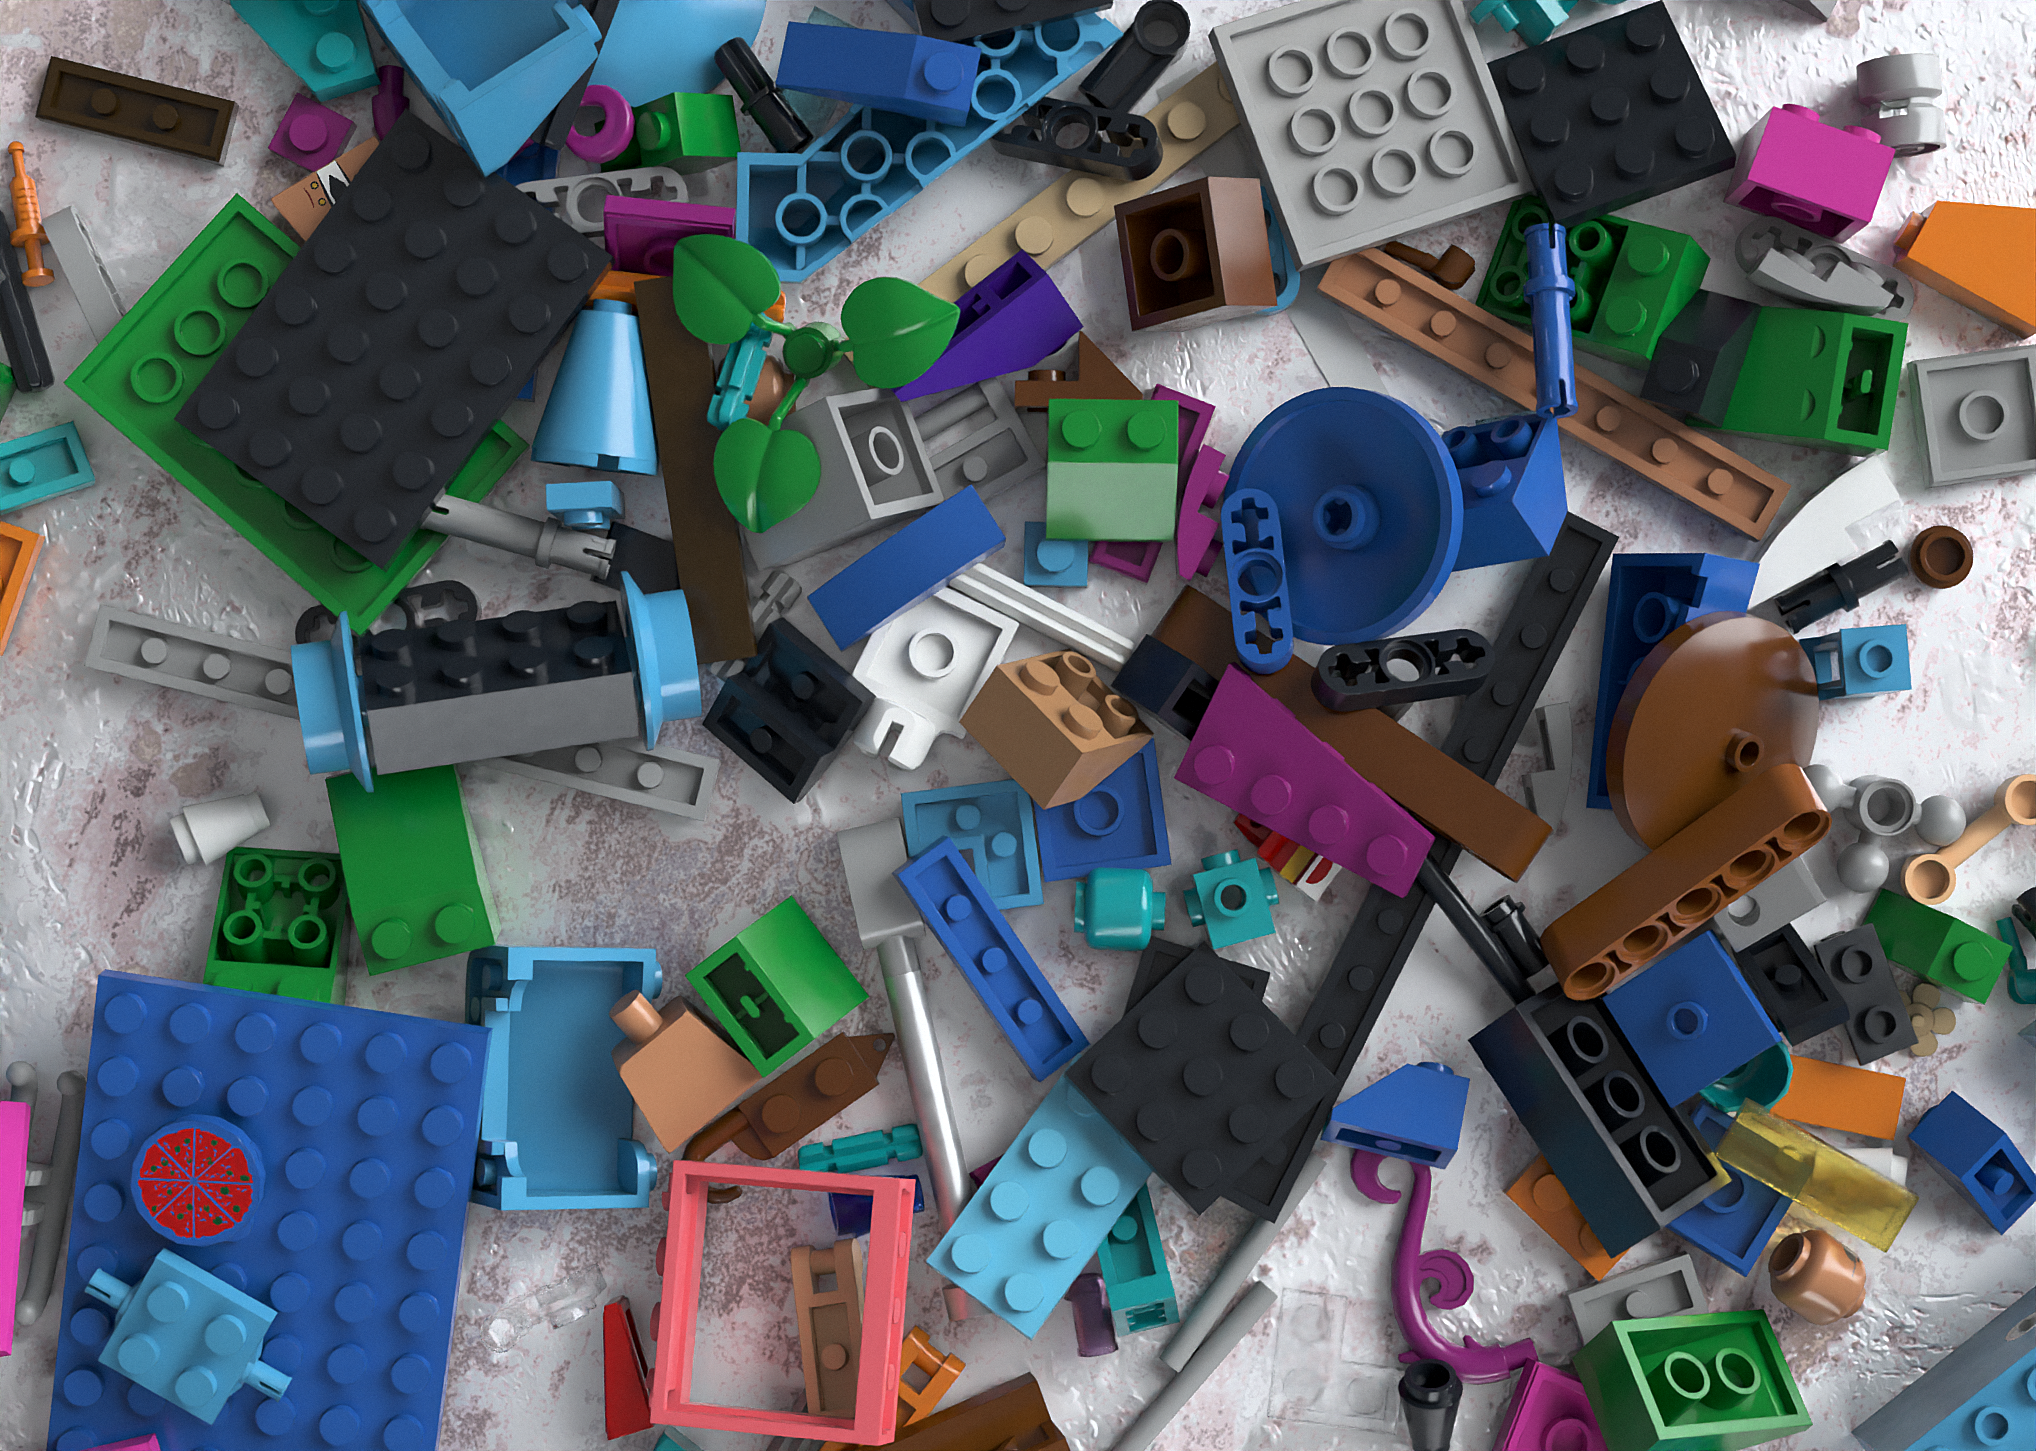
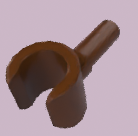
[1384,240,1475,291]

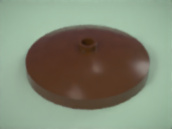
[1606,611,1819,852]

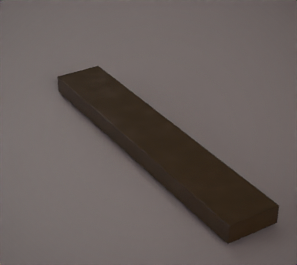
[634,276,758,665]

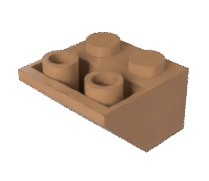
[959,648,1154,810]

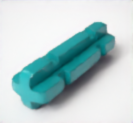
[706,312,774,432]
[797,1123,923,1173]

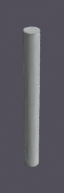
[1159,1152,1327,1373]
[1111,1280,1278,1451]

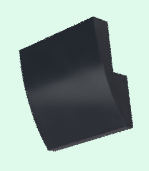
[702,617,876,804]

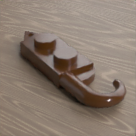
[681,1031,895,1204]

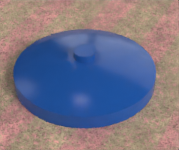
[1222,387,1464,646]

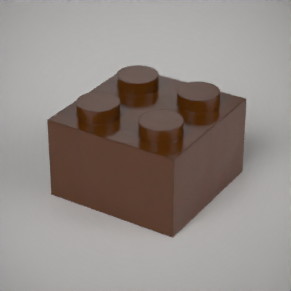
[1114,176,1278,332]

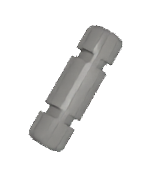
[705,569,802,682]

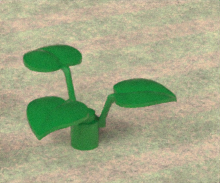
[673,234,960,533]

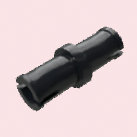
[1774,539,1909,635]

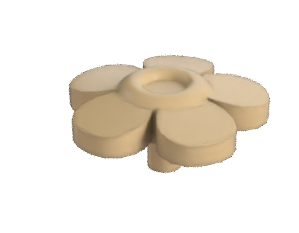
[1898,983,1956,1057]

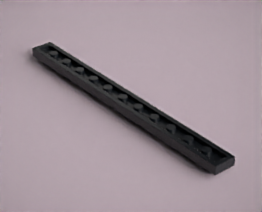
[1221,511,1619,1224]

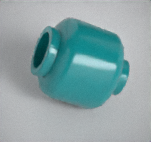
[1074,867,1166,952]

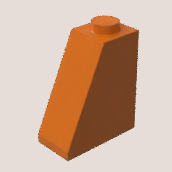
[1892,200,2036,340]

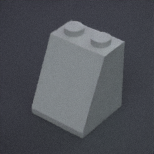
[740,388,945,571]

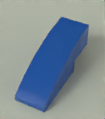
[807,484,1006,652]

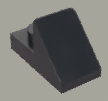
[1731,923,1850,1047]

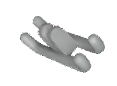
[6,1061,87,1325]

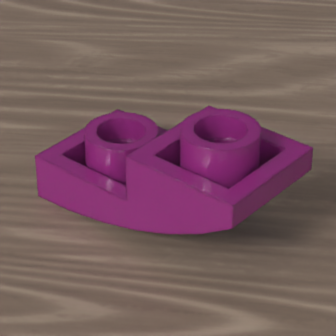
[1175,444,1230,585]

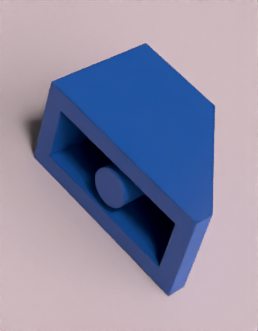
[1320,1062,1470,1170]
[1908,1090,2036,1235]

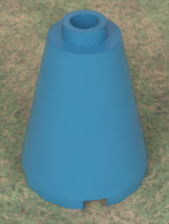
[531,299,659,476]

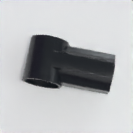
[1078,0,1191,113]

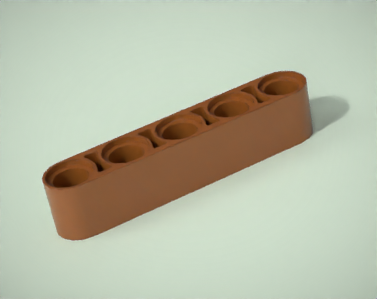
[1540,764,1832,1000]

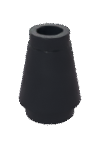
[1398,1359,1463,1451]

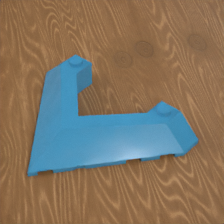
[736,0,1124,284]

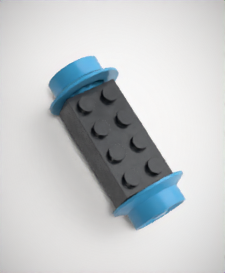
[291,571,702,793]

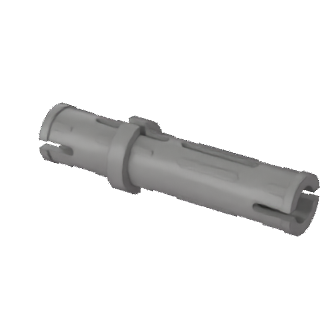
[420,494,616,580]

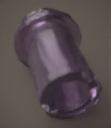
[1063,1272,1119,1357]

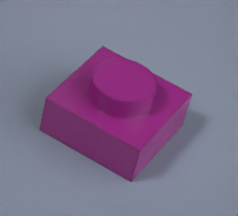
[268,92,357,173]

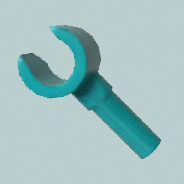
[1996,917,2036,1004]

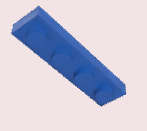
[892,835,1091,1082]

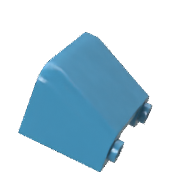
[358,0,602,178]
[464,944,663,1211]

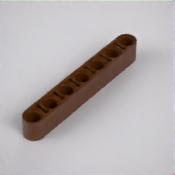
[1151,584,1554,883]

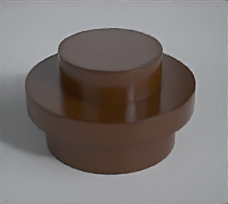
[1908,525,1973,589]

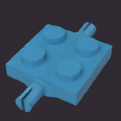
[84,1248,293,1425]

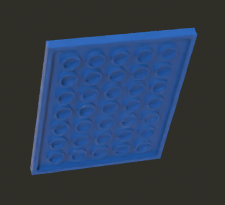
[46,969,493,1451]

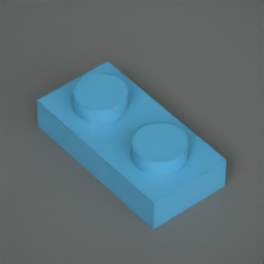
[545,481,625,532]

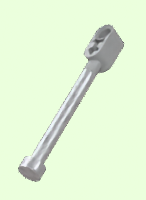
[837,817,992,1321]

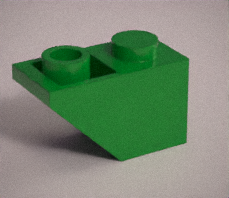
[594,92,741,176]

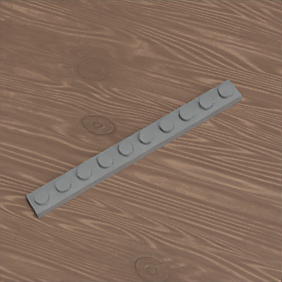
[84,604,722,822]

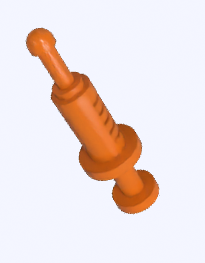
[8,141,55,287]

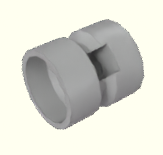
[1856,53,1947,158]

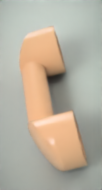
[1900,774,2036,905]

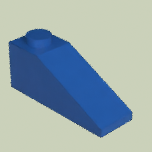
[775,21,982,128]

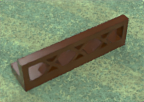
[851,1372,1070,1451]

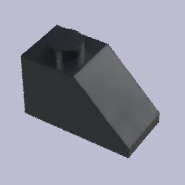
[1639,289,1762,428]
[1110,634,1220,744]

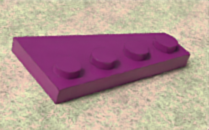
[1174,662,1435,898]

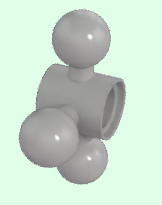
[1802,764,1966,893]

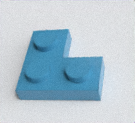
[901,779,1044,910]

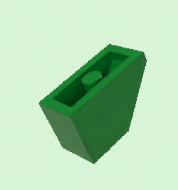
[1861,888,2013,1005]

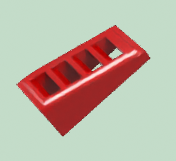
[603,1295,656,1440]

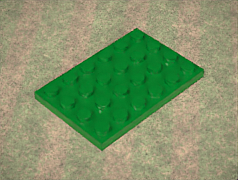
[63,193,530,637]

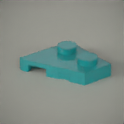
[230,0,381,102]

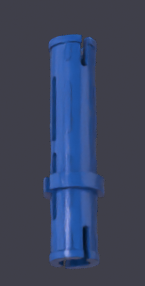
[1523,223,1578,419]

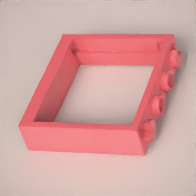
[644,1160,916,1446]

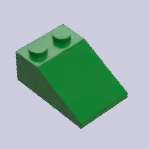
[325,763,502,976]
[1572,1309,1813,1451]

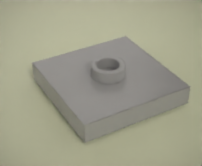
[1907,344,2036,489]

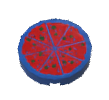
[130,1114,266,1247]

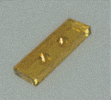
[1714,1097,1919,1253]

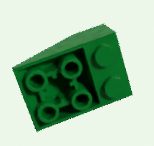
[1475,195,1711,372]
[1683,306,1909,458]
[203,846,352,1005]

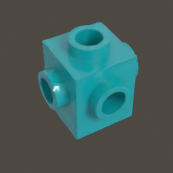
[1182,849,1280,950]

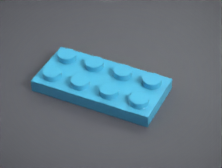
[926,1053,1153,1341]

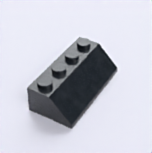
[1468,981,1732,1259]

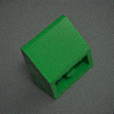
[685,895,870,1078]

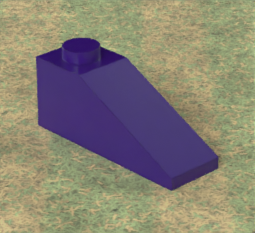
[889,249,1084,402]

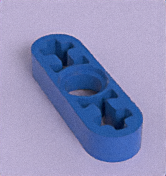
[1221,488,1294,674]

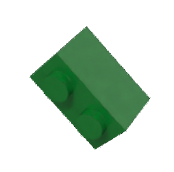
[1046,399,1178,542]

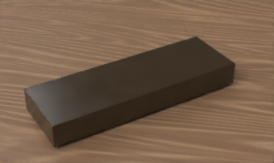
[35,56,239,167]

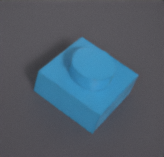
[1024,521,1088,588]

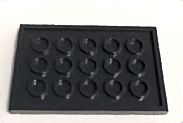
[174,109,616,573]

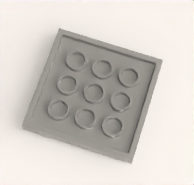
[1208,0,1535,272]

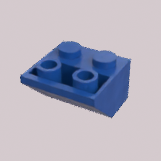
[1441,411,1568,572]

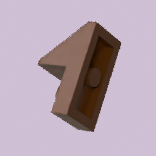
[1015,331,1143,414]

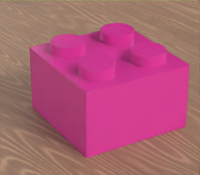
[1723,104,1896,244]

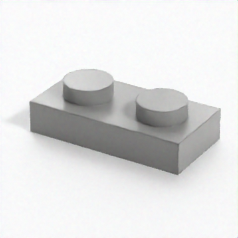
[1564,1251,1709,1347]

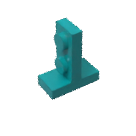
[0,421,96,516]
[1097,1182,1180,1337]

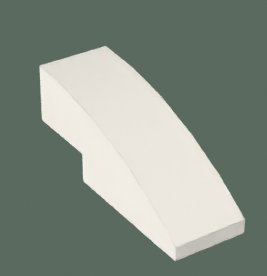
[1747,454,1900,610]

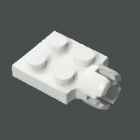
[852,587,1020,773]

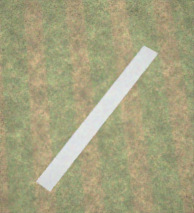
[1155,67,1391,396]

